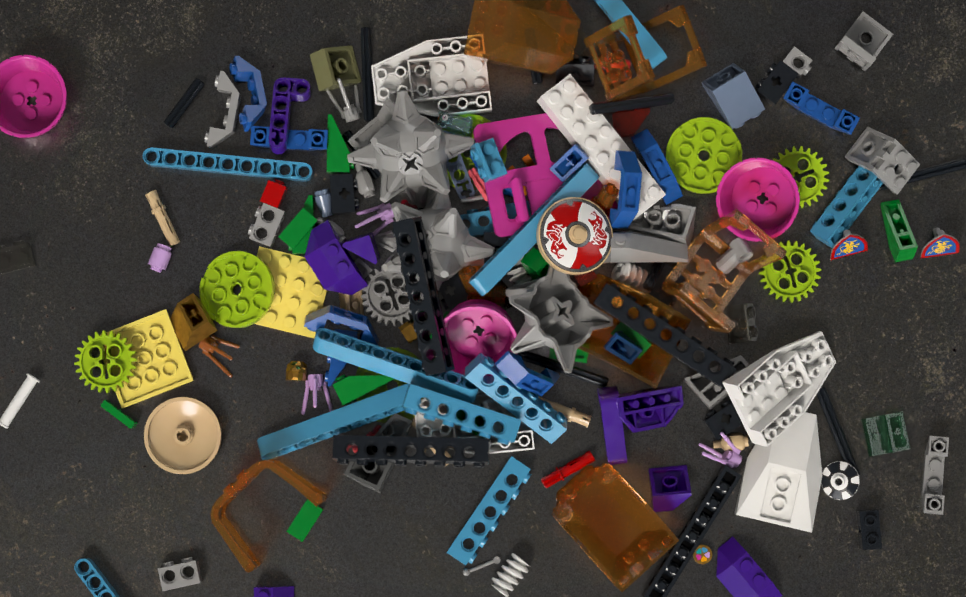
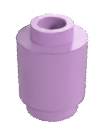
[148,243,172,273]

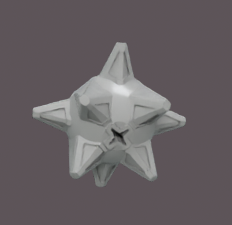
[347,90,475,208]
[374,191,495,300]
[505,265,613,373]

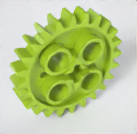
[773,146,830,208]
[758,240,821,303]
[74,330,138,393]

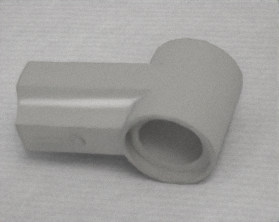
[716,237,753,274]

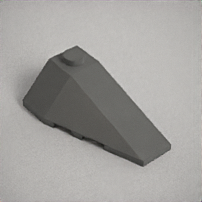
[344,414,413,494]

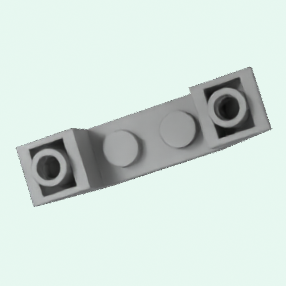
[205,71,241,149]
[921,436,949,515]

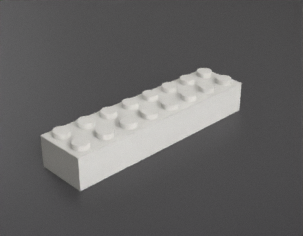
[537,74,666,220]

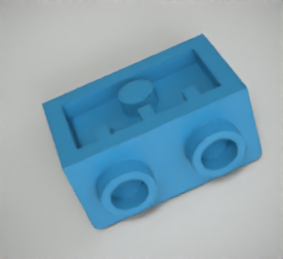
[470,138,508,183]

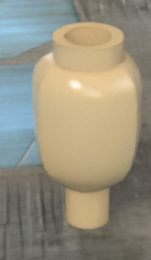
[713,432,749,451]

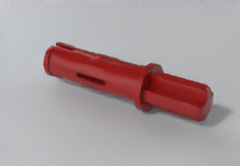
[541,450,595,488]

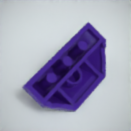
[304,220,368,295]
[617,386,684,433]
[716,536,783,597]

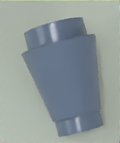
[313,188,333,217]

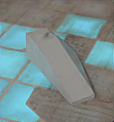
[617,204,697,249]
[610,230,688,263]

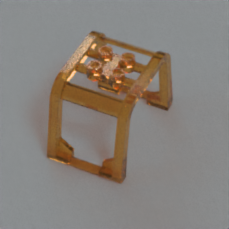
[584,5,707,102]
[662,209,787,333]
[210,459,327,573]

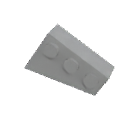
[684,355,749,410]

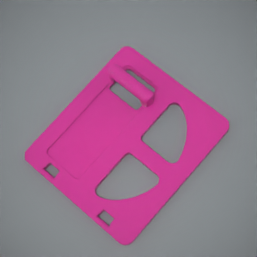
[473,113,618,237]

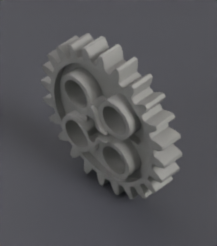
[361,265,412,326]

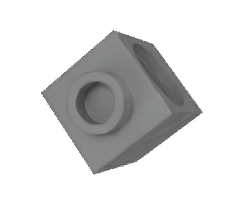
[783,46,812,78]

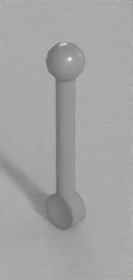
[463,556,501,576]

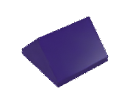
[342,232,381,265]

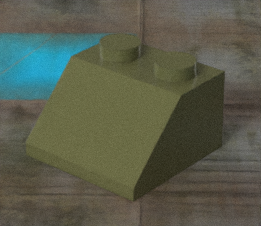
[310,45,361,91]

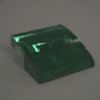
[862,411,910,457]

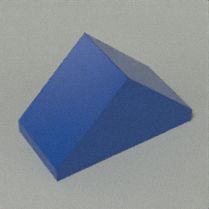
[549,144,589,182]
[604,331,643,365]

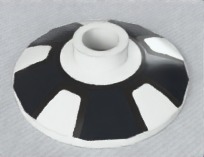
[821,461,860,500]

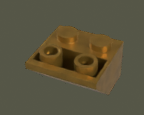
[170,293,218,351]

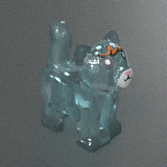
[437,111,473,137]

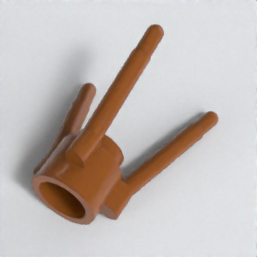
[199,335,240,378]

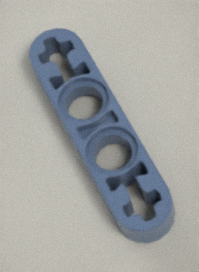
[444,130,475,200]

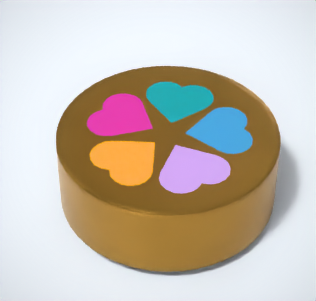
[693,545,712,564]

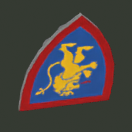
[920,228,960,258]
[830,230,868,260]

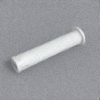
[0,373,40,429]

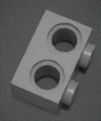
[248,203,286,248]
[158,557,203,591]

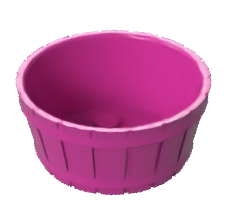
[0,55,67,138]
[716,158,800,242]
[444,299,518,376]

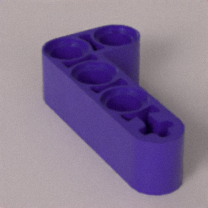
[269,77,311,154]
[597,386,627,466]

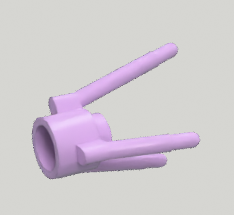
[354,203,394,236]
[301,374,333,415]
[699,432,742,469]

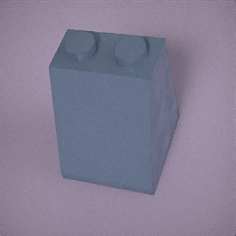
[701,63,765,129]

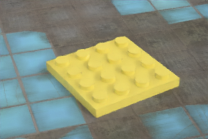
[254,246,328,338]
[99,309,194,409]

